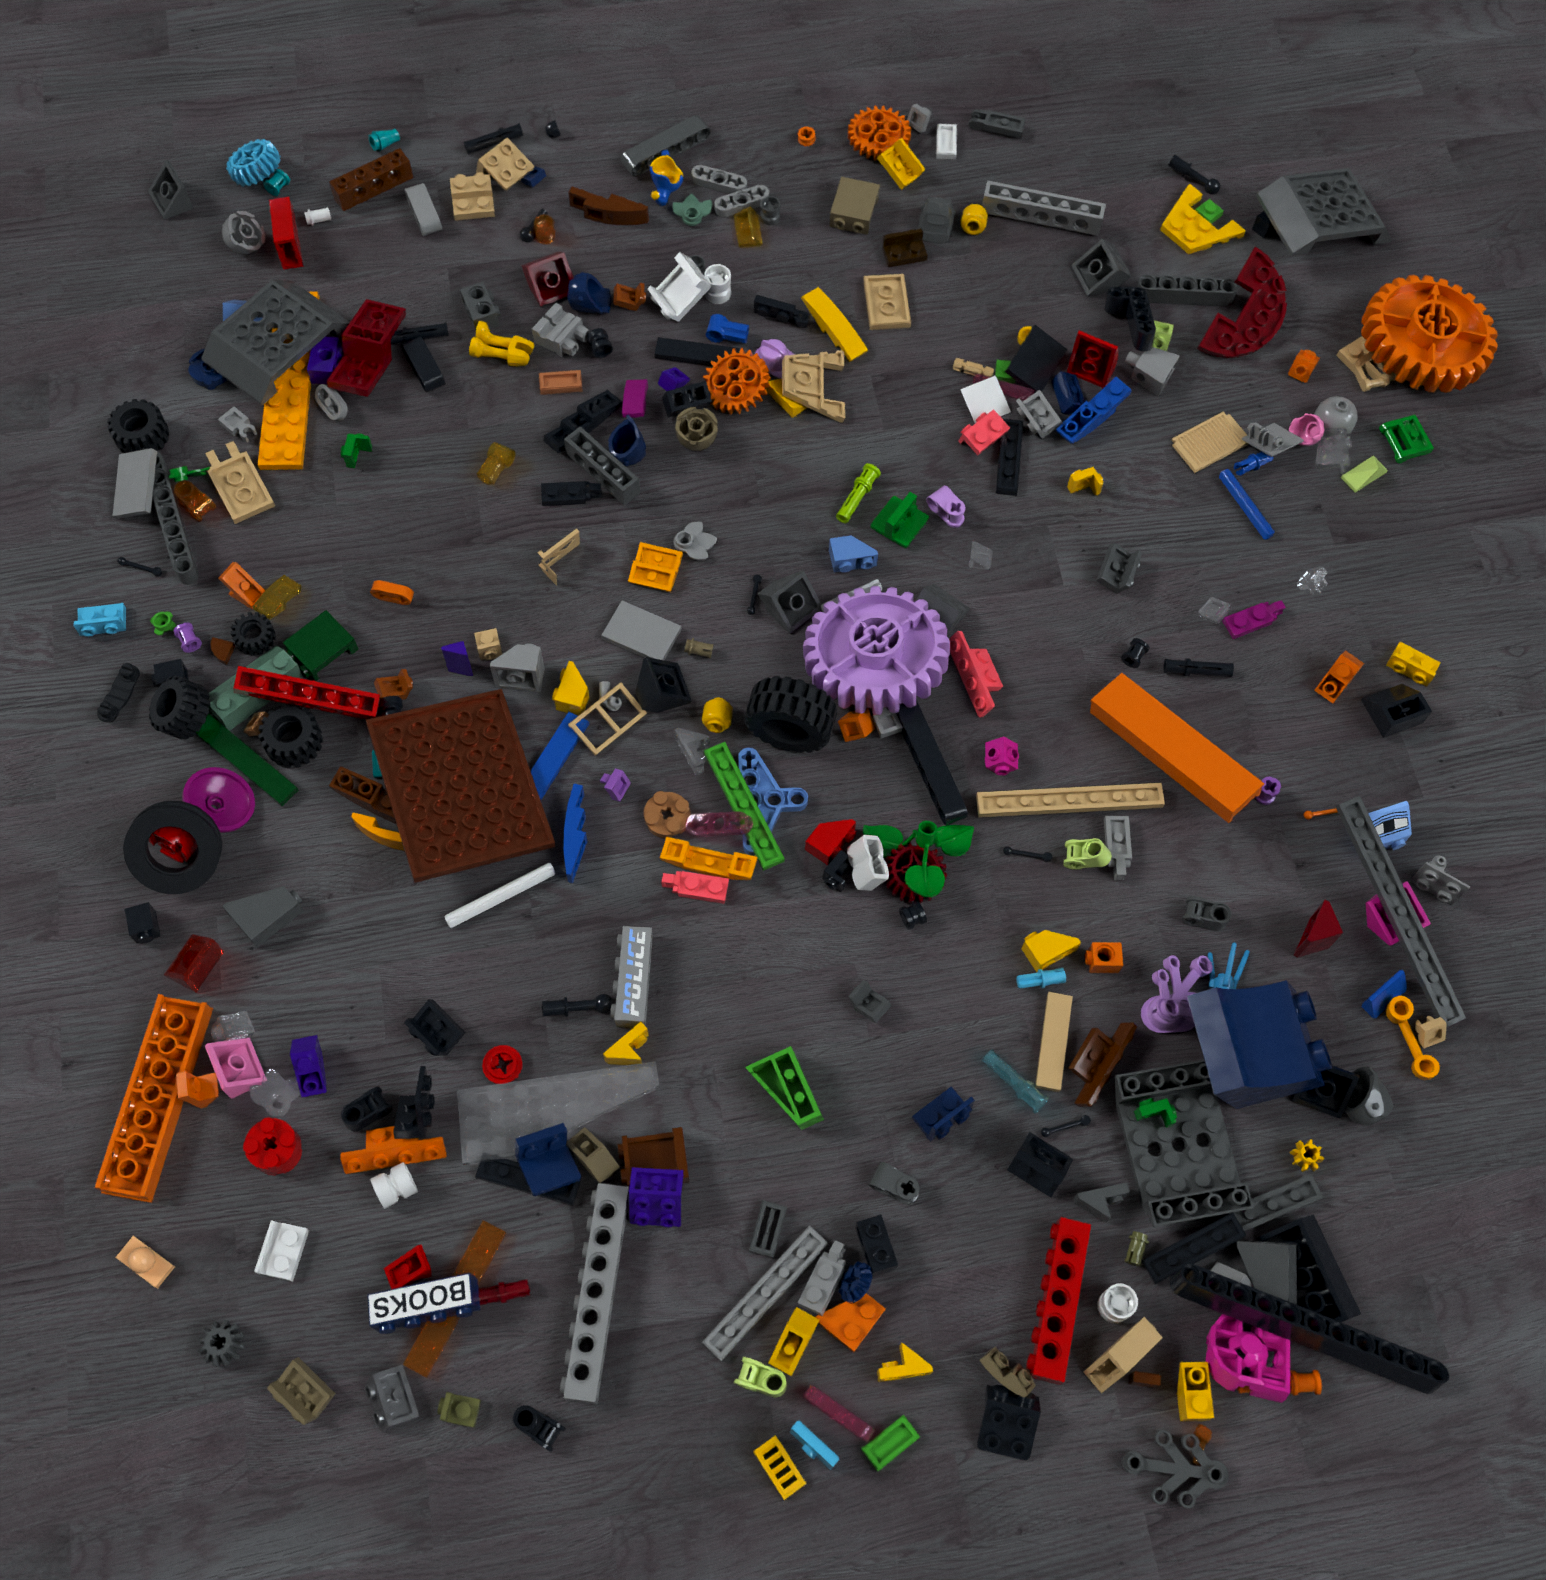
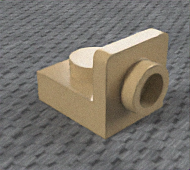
[474,628,502,660]

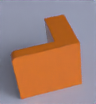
[838,708,875,742]

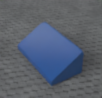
[1361,970,1407,1019]

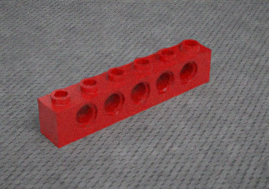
[233,666,380,720]
[1026,1217,1091,1385]

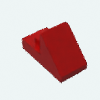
[384,1244,432,1289]

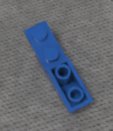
[1056,377,1131,444]

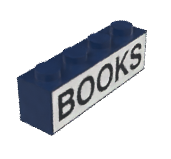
[368,1273,480,1334]

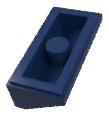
[1051,371,1085,414]

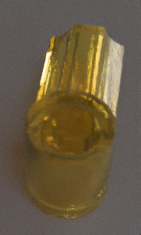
[477,442,516,486]

